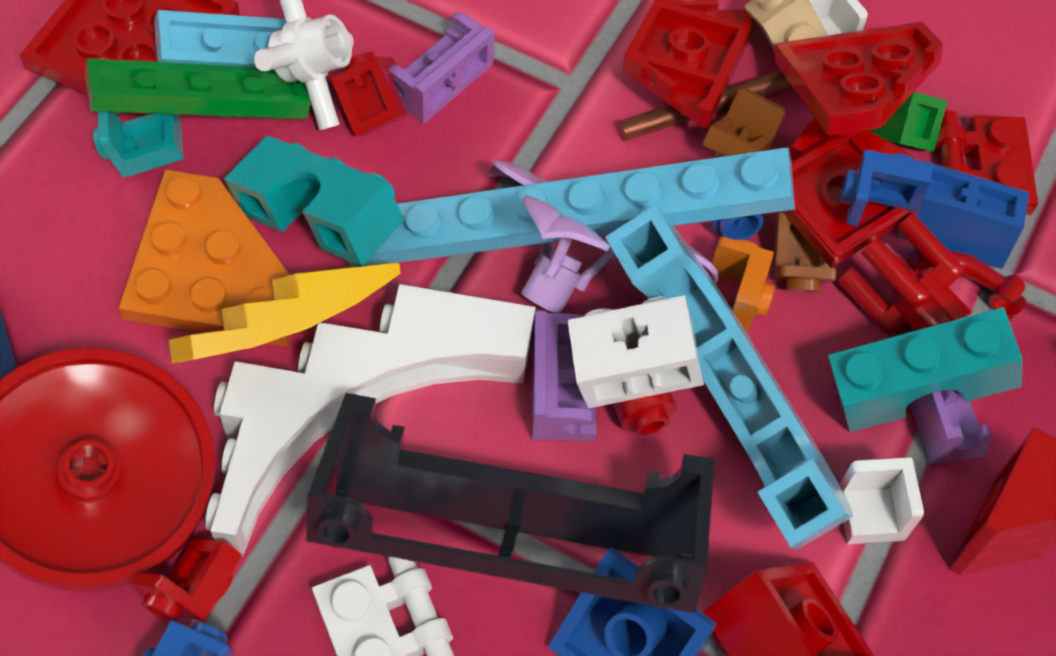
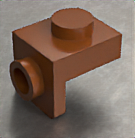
[702,88,787,158]
[772,213,837,293]

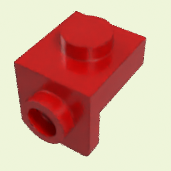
[128,539,242,622]

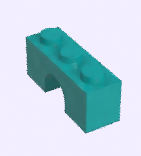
[224,135,404,267]
[828,307,1023,432]

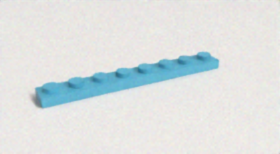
[348,147,795,268]

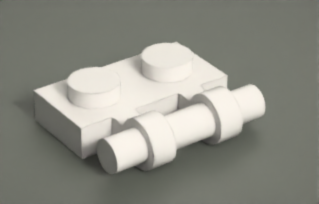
[312,557,454,656]

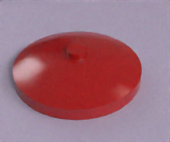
[0,348,215,591]

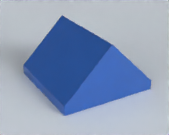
[548,547,717,656]

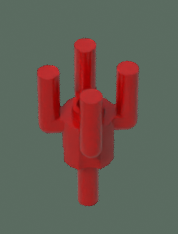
[837,213,972,334]

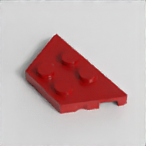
[622,0,757,128]

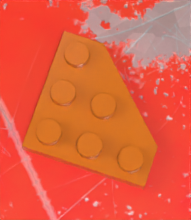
[118,169,292,347]

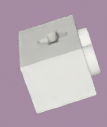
[568,295,704,408]

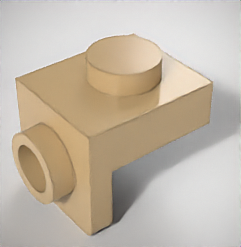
[745,0,828,51]

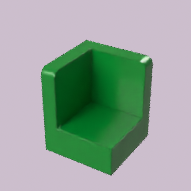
[869,91,948,152]

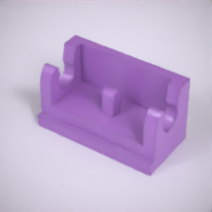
[388,12,494,124]
[532,310,597,441]
[910,390,993,465]

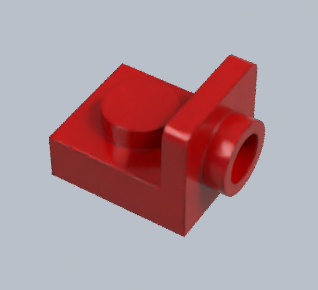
[331,52,408,137]

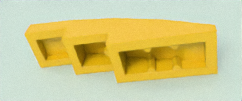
[169,262,401,363]

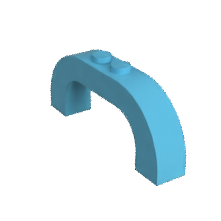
[605,204,853,550]

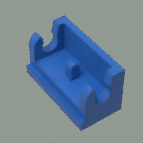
[898,161,1029,269]

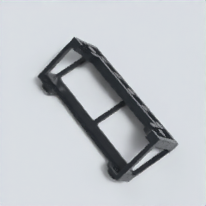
[306,393,715,613]

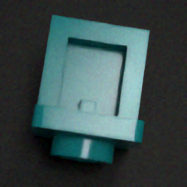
[93,111,184,178]

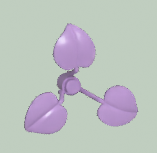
[488,160,718,314]

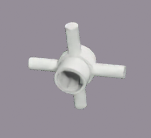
[254,0,354,130]

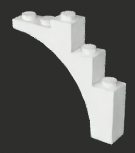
[206,284,536,557]

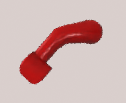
[908,249,1027,319]

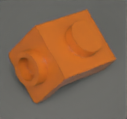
[712,237,776,334]

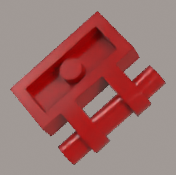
[935,110,1039,215]

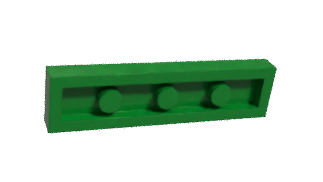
[85,58,311,119]

